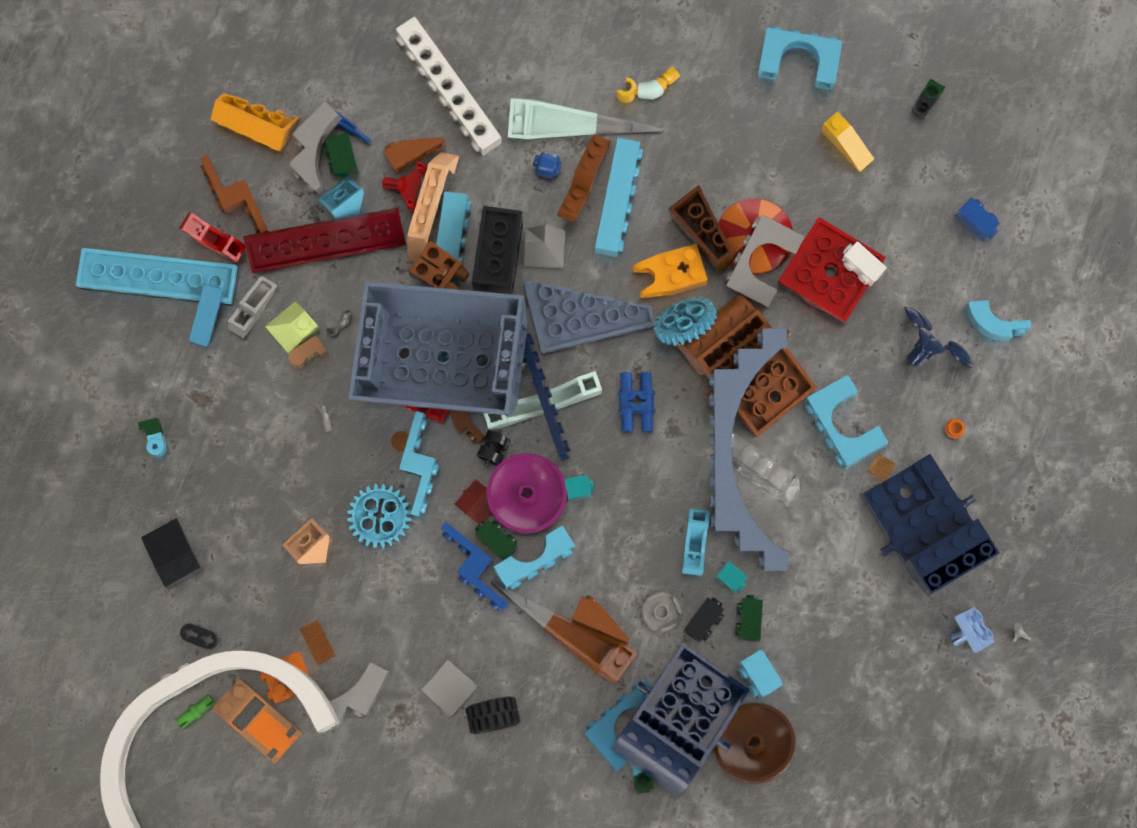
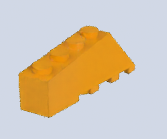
[210,93,300,151]

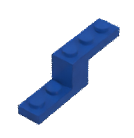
[441,522,509,611]

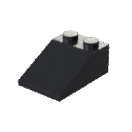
[141,518,205,590]

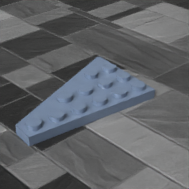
[523,280,655,354]

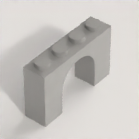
[725,215,805,307]

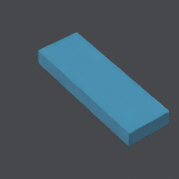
[189,284,224,346]

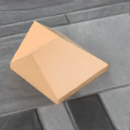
[282,518,333,564]

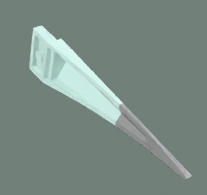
[508,98,664,139]

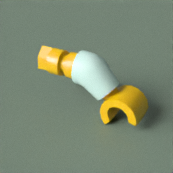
[616,66,680,103]

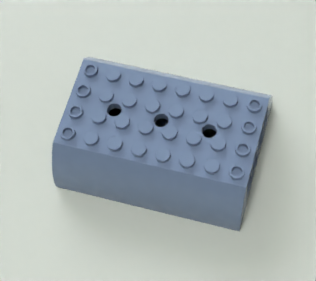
[348,282,527,416]

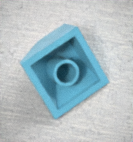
[317,176,364,219]

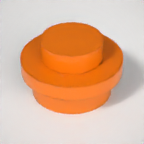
[945,419,965,439]

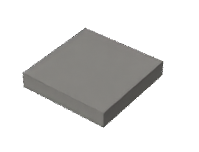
[421,660,479,717]

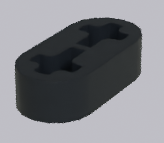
[180,623,218,650]

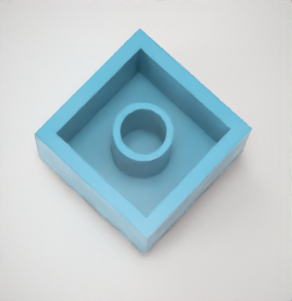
[737,649,783,699]

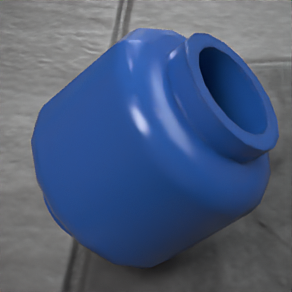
[532,151,562,179]

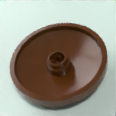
[714,703,796,784]

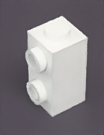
[842,241,887,286]

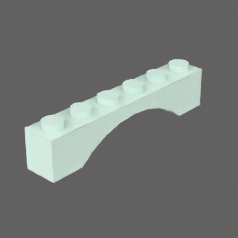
[483,371,602,431]

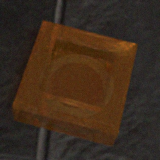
[868,454,895,481]

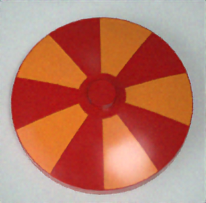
[718,198,793,276]

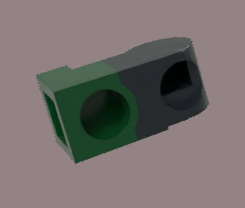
[912,78,945,118]

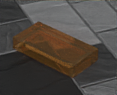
[300,620,336,665]

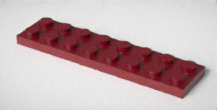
[243,207,406,273]

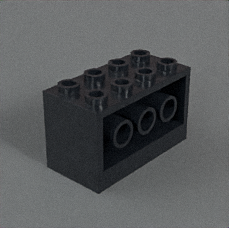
[472,206,523,294]

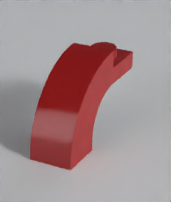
[179,212,245,262]

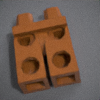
[409,241,470,290]

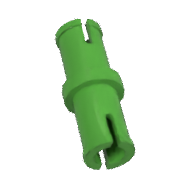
[175,694,216,730]

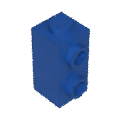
[955,197,1000,242]

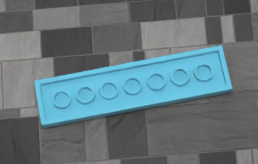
[76,248,238,304]

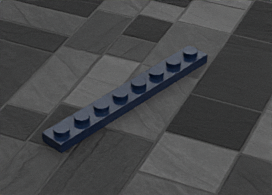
[524,323,571,461]

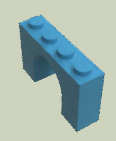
[585,680,652,772]

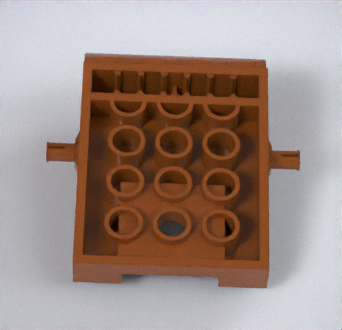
[677,295,817,437]

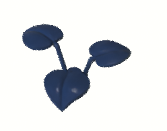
[904,306,974,368]

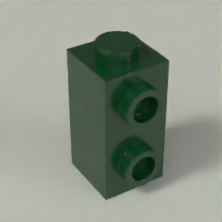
[474,520,518,561]
[735,595,763,642]

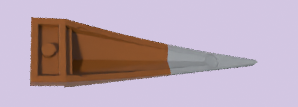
[491,580,638,685]

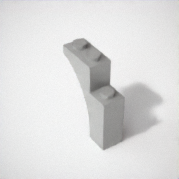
[289,101,343,194]
[300,662,390,731]

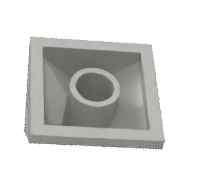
[524,224,565,269]

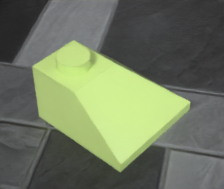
[265,302,320,354]

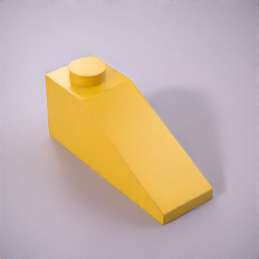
[821,111,874,172]

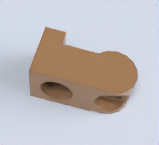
[289,335,328,369]

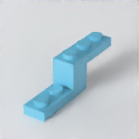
[399,411,439,517]

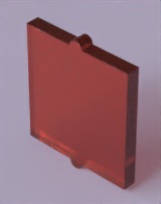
[454,479,493,524]

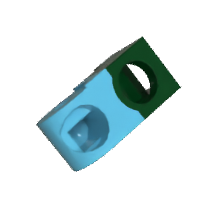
[138,418,167,457]
[633,765,654,794]

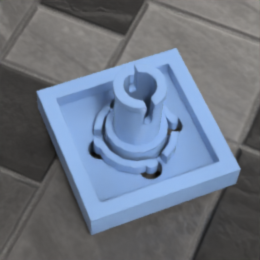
[951,607,994,654]

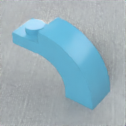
[965,300,1031,341]
[682,508,710,576]

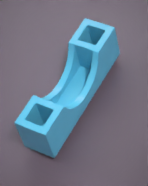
[493,525,575,590]

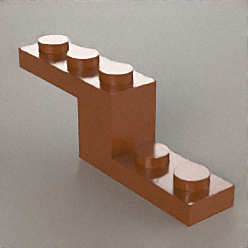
[557,134,611,223]
[200,155,268,233]

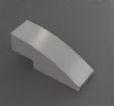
[227,275,278,338]

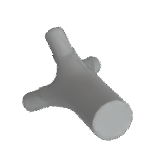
[314,404,334,432]
[1011,623,1032,643]

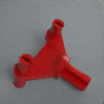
[382,161,428,213]

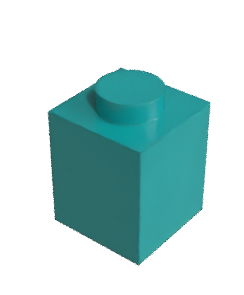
[564,474,595,502]
[715,561,748,594]

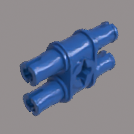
[618,372,656,433]

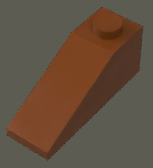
[383,137,446,175]
[572,595,630,645]

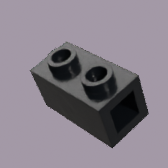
[683,597,724,643]

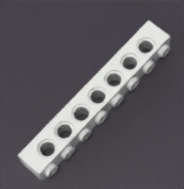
[395,17,502,156]

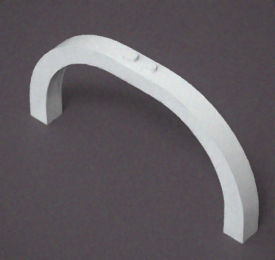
[100,651,340,828]

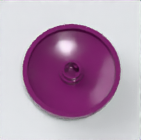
[487,453,567,534]

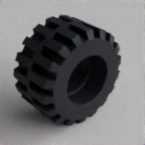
[465,696,520,734]

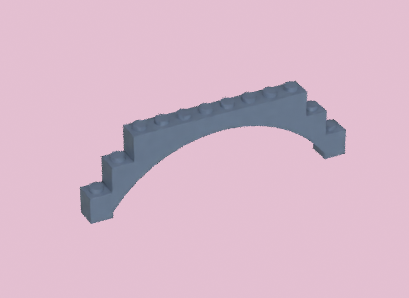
[709,328,789,571]

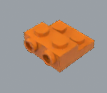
[259,651,310,704]

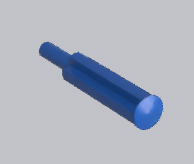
[335,110,371,144]

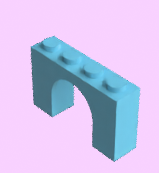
[757,26,842,90]
[805,375,889,469]

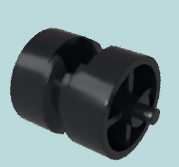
[476,429,511,467]

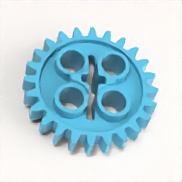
[654,296,717,346]
[347,484,412,549]

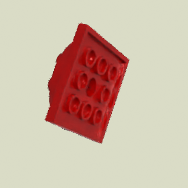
[777,217,886,323]

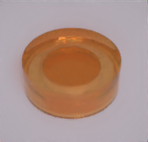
[391,431,409,452]

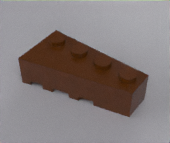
[668,185,734,272]

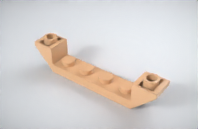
[407,152,459,263]

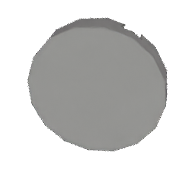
[641,592,682,633]

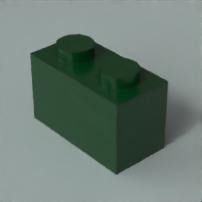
[323,132,359,180]

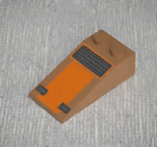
[212,678,303,764]

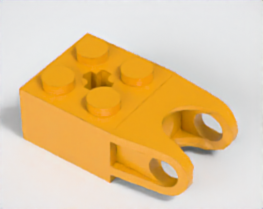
[632,244,708,298]

